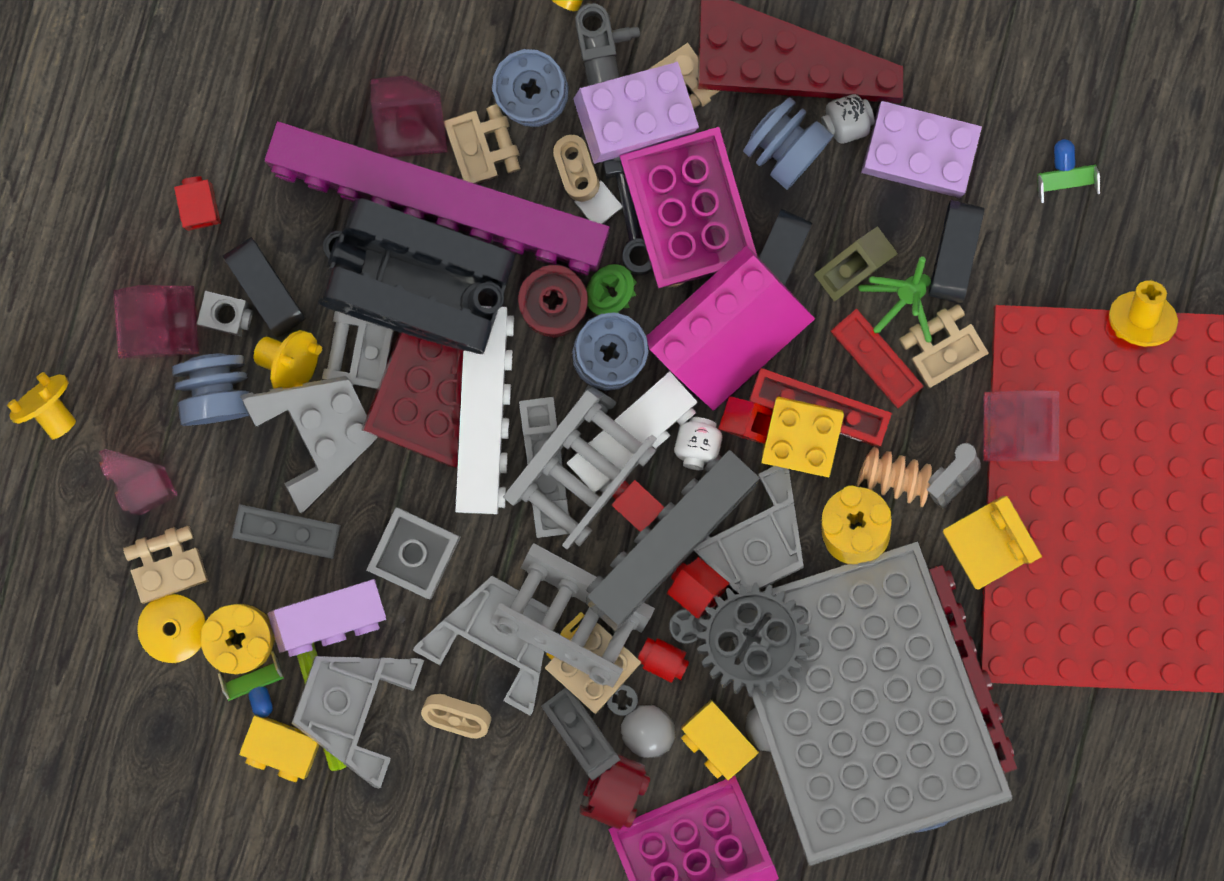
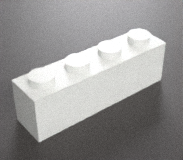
[567,371,697,493]

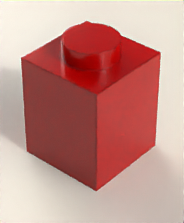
[174,176,221,231]
[718,396,773,444]
[611,480,665,532]
[667,557,730,619]

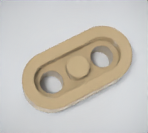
[553,135,600,202]
[421,694,491,738]

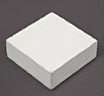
[575,181,622,224]

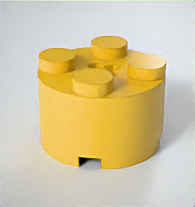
[822,486,891,564]
[201,604,275,674]

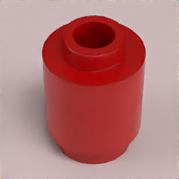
[637,637,690,683]

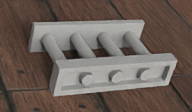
[503,387,657,549]
[491,543,655,688]

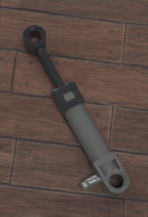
[576,4,652,276]

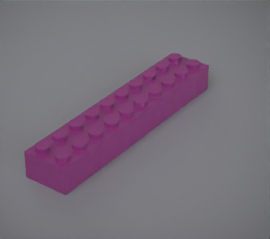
[265,121,609,276]

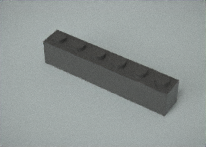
[586,450,760,632]

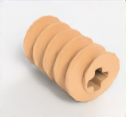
[856,447,932,507]

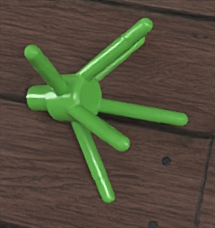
[858,257,932,343]

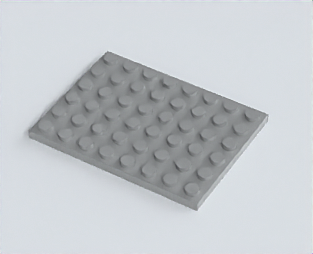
[732,542,1012,866]

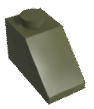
[814,226,898,302]

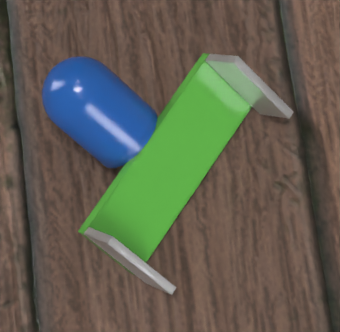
[1037,139,1100,203]
[218,651,284,718]

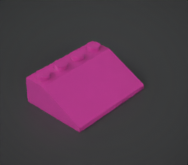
[619,127,757,289]
[646,245,815,411]
[608,776,779,881]

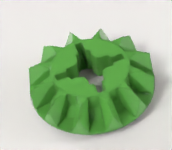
[586,264,637,315]

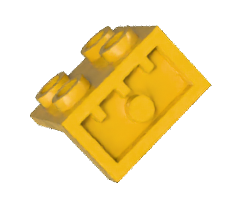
[761,397,844,477]
[943,496,1042,589]

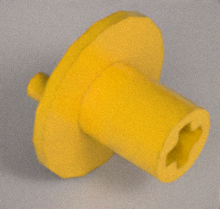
[1109,280,1178,347]
[253,330,322,389]
[7,372,76,439]

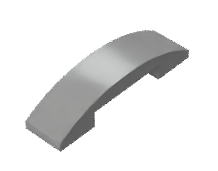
[519,397,569,538]

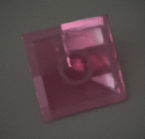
[371,76,448,157]

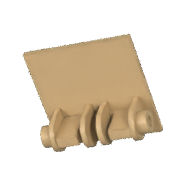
[545,623,642,714]

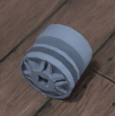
[492,49,569,127]
[743,97,834,190]
[572,313,648,391]
[172,353,250,426]

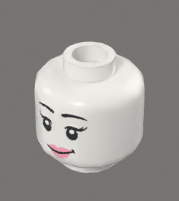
[674,417,722,470]

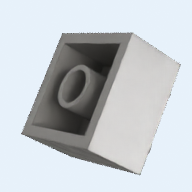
[367,507,461,600]

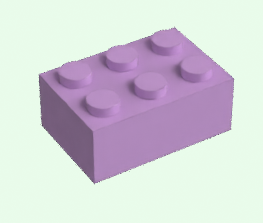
[573,62,699,164]
[861,101,982,198]
[267,579,387,657]

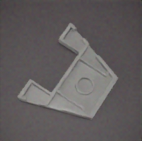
[240,376,378,513]
[694,466,804,594]
[413,576,550,716]
[292,656,424,789]

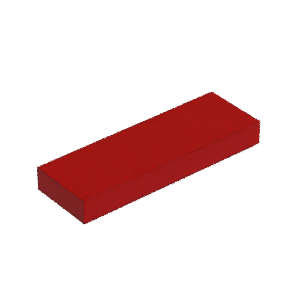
[830,309,924,409]

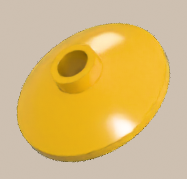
[138,594,206,663]

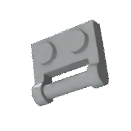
[322,311,394,389]
[927,443,981,509]

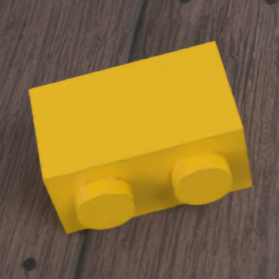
[681,700,759,781]
[239,715,319,782]

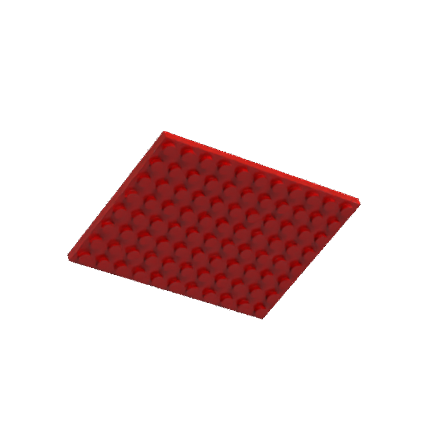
[980,305,1224,693]

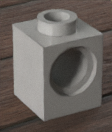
[197,291,253,336]

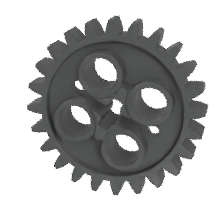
[696,583,810,697]

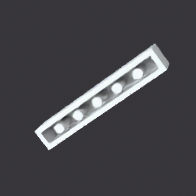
[456,306,514,514]

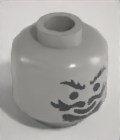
[821,94,875,144]

